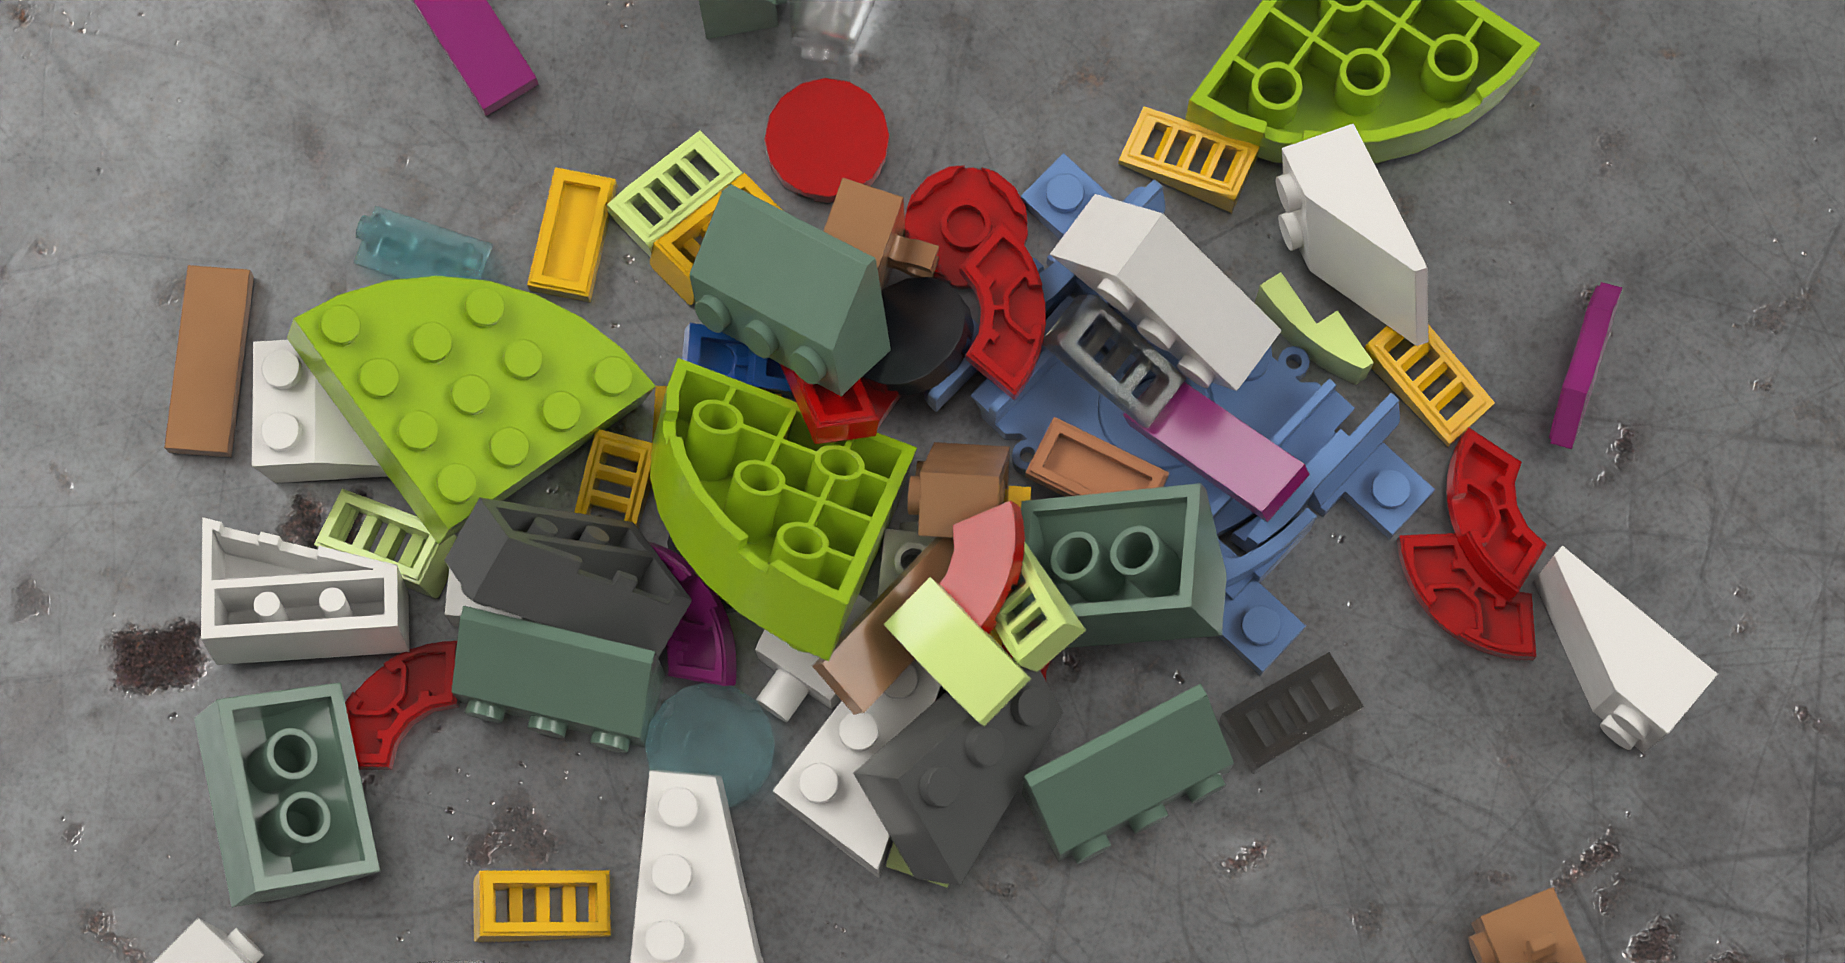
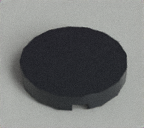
[863,277,974,396]

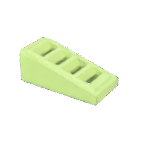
[607,130,743,257]
[314,488,457,599]
[994,543,1086,672]

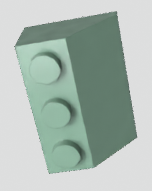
[689,184,891,396]
[1012,483,1227,648]
[451,605,665,753]
[194,682,380,907]
[1022,683,1234,864]

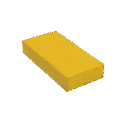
[527,167,618,303]

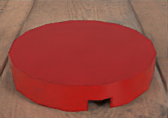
[765,78,890,203]
[904,165,1028,290]

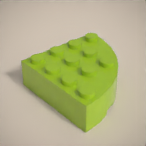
[1185,0,1541,164]
[287,276,656,545]
[650,358,917,662]

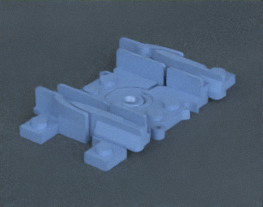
[924,153,1435,676]

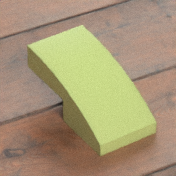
[1255,272,1374,385]
[883,577,1031,726]

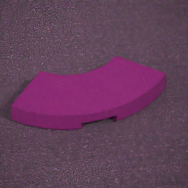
[1549,282,1622,449]
[649,542,737,686]

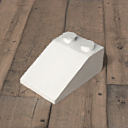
[1276,123,1429,346]
[252,340,387,483]
[1533,546,1718,753]

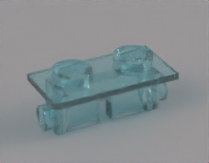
[353,206,493,280]

